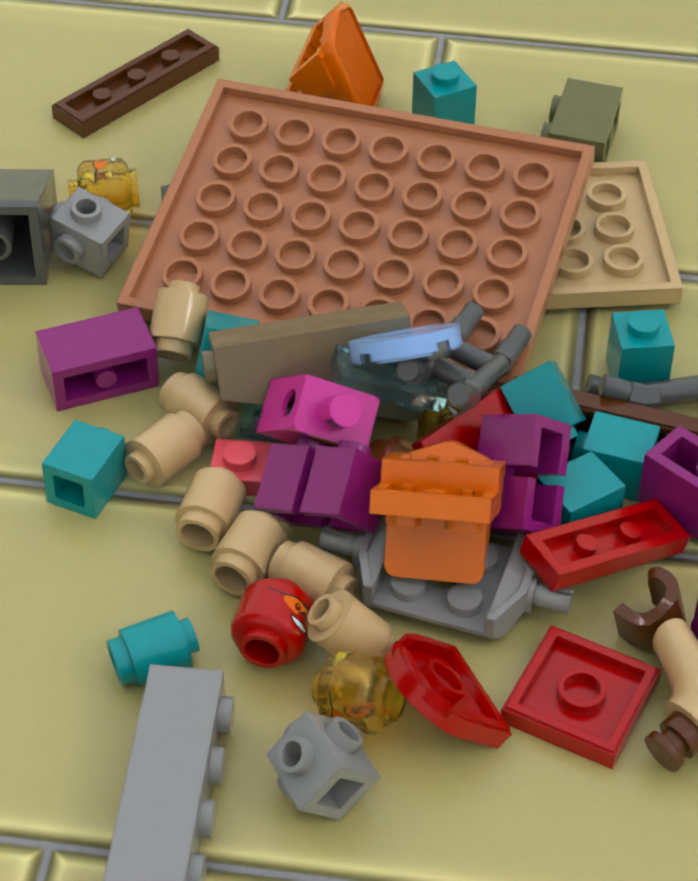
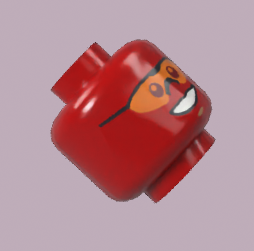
[231,578,313,668]

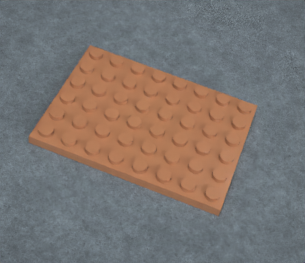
[116,79,595,392]

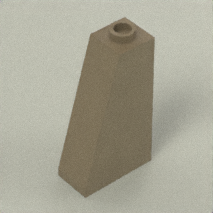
[201,301,422,421]

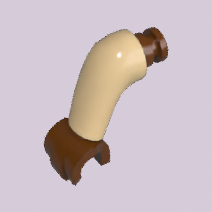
[613,566,698,772]

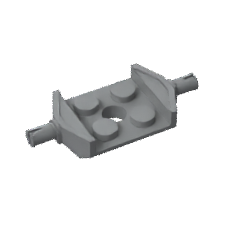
[318,515,574,639]

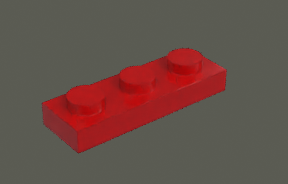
[519,498,691,592]

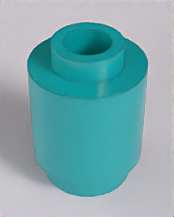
[106,610,200,687]

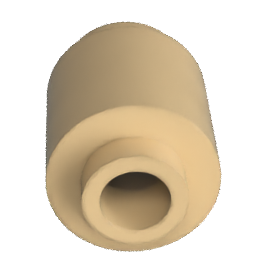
[149,280,209,361]
[159,372,239,445]
[124,411,207,488]
[175,467,246,552]
[210,510,287,596]
[267,540,358,604]
[307,590,396,674]

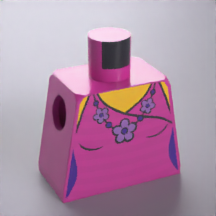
[256,374,380,447]

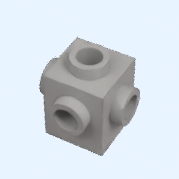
[48,187,130,277]
[266,711,380,820]

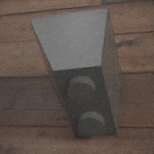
[0,169,57,285]

